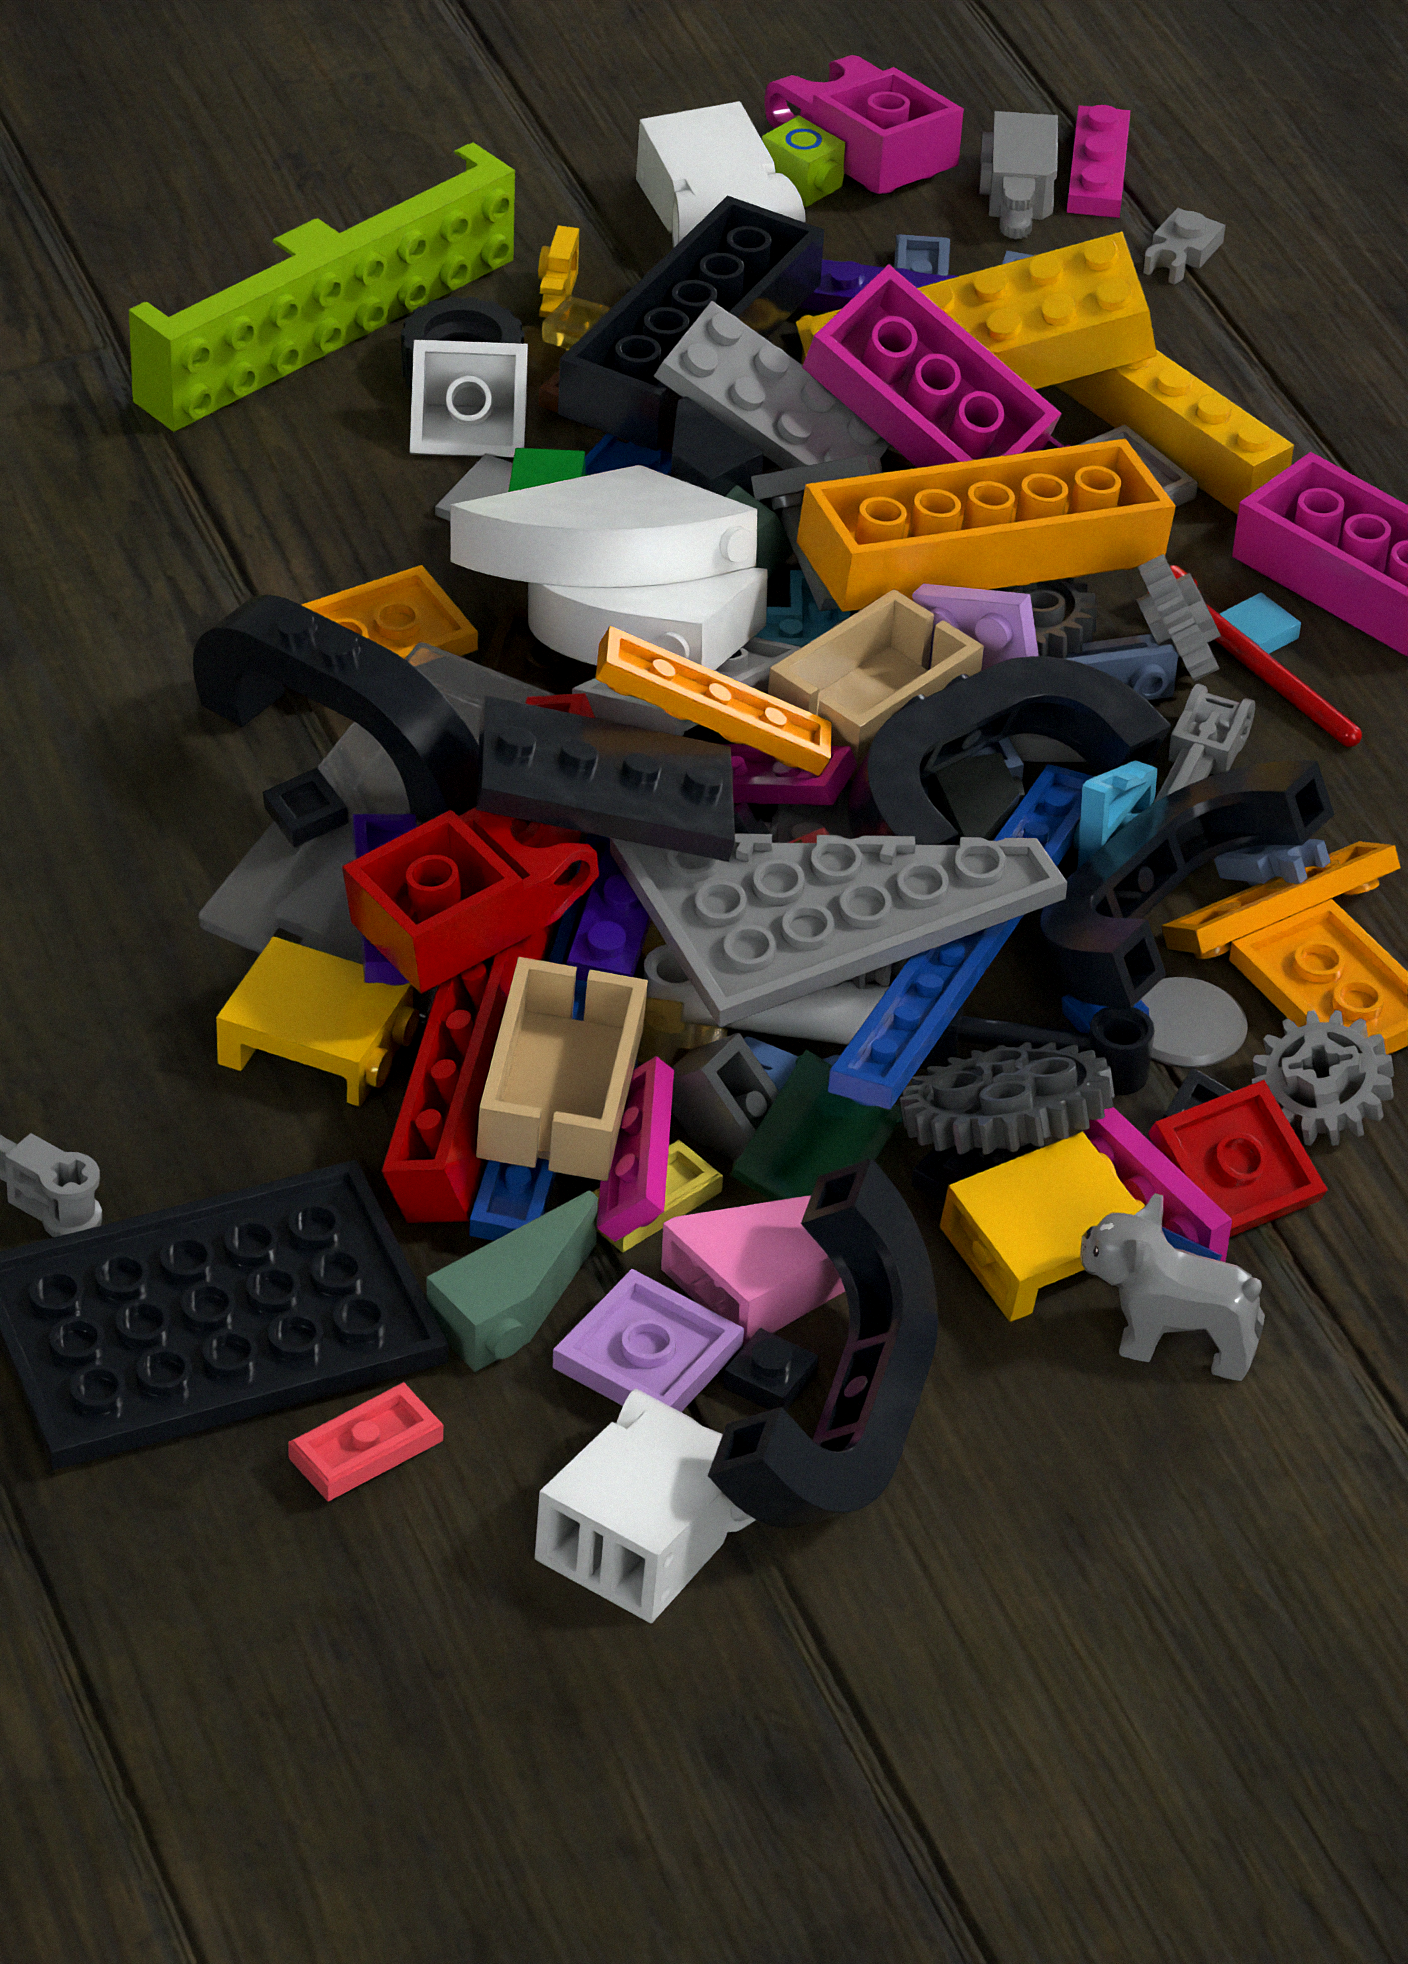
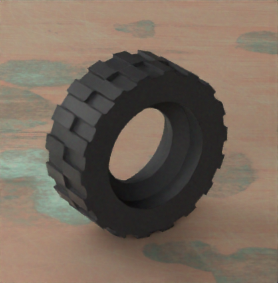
[401,296,524,390]

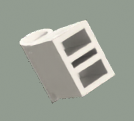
[636,101,805,248]
[535,1388,756,1624]

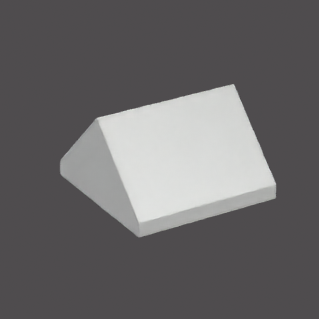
[410,340,528,458]

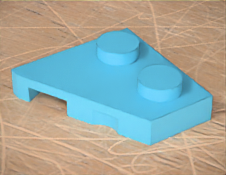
[1073,760,1157,870]

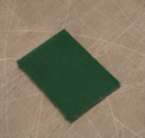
[730,1049,902,1201]

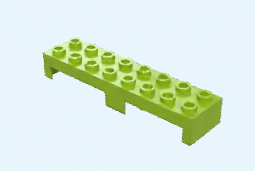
[129,142,515,432]

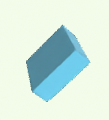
[1220,592,1301,654]

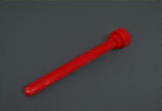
[1147,565,1362,747]

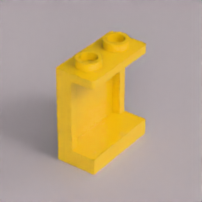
[216,936,420,1107]
[939,1132,1145,1322]

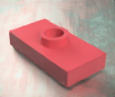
[288,1382,444,1502]

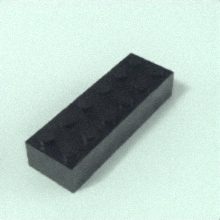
[558,195,824,451]

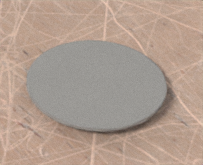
[1141,977,1248,1068]

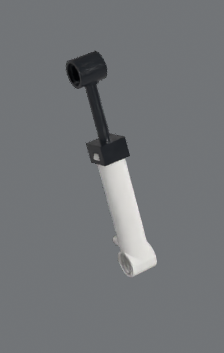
[643,944,1155,1095]

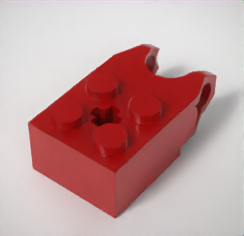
[342,807,599,994]

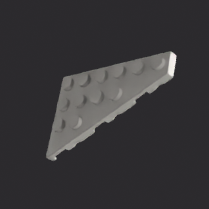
[610,834,1067,1028]

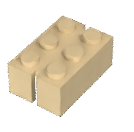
[768,589,984,781]
[476,957,648,1181]

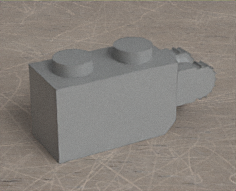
[979,111,1058,240]

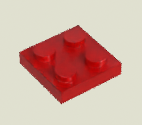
[1148,1080,1328,1237]

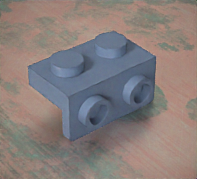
[1066,634,1178,700]

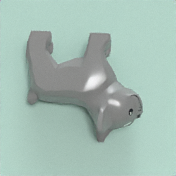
[1080,1193,1265,1381]

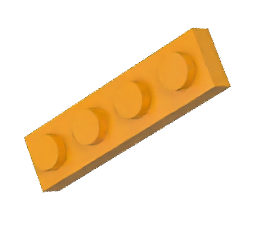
[596,626,832,776]
[1161,841,1401,959]

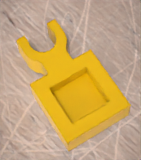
[538,225,579,319]

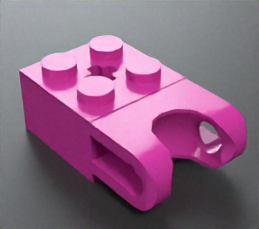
[765,55,964,194]

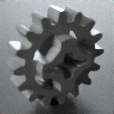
[1136,554,1221,681]
[1252,1010,1394,1146]

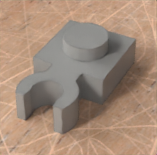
[1143,207,1225,284]

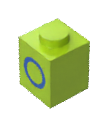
[762,115,845,207]

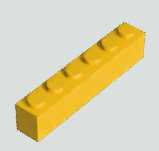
[1054,350,1294,515]

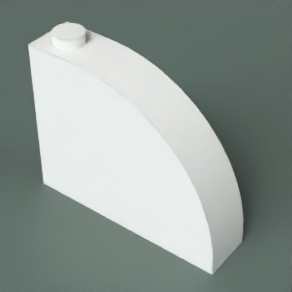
[450,465,757,587]
[528,567,767,671]

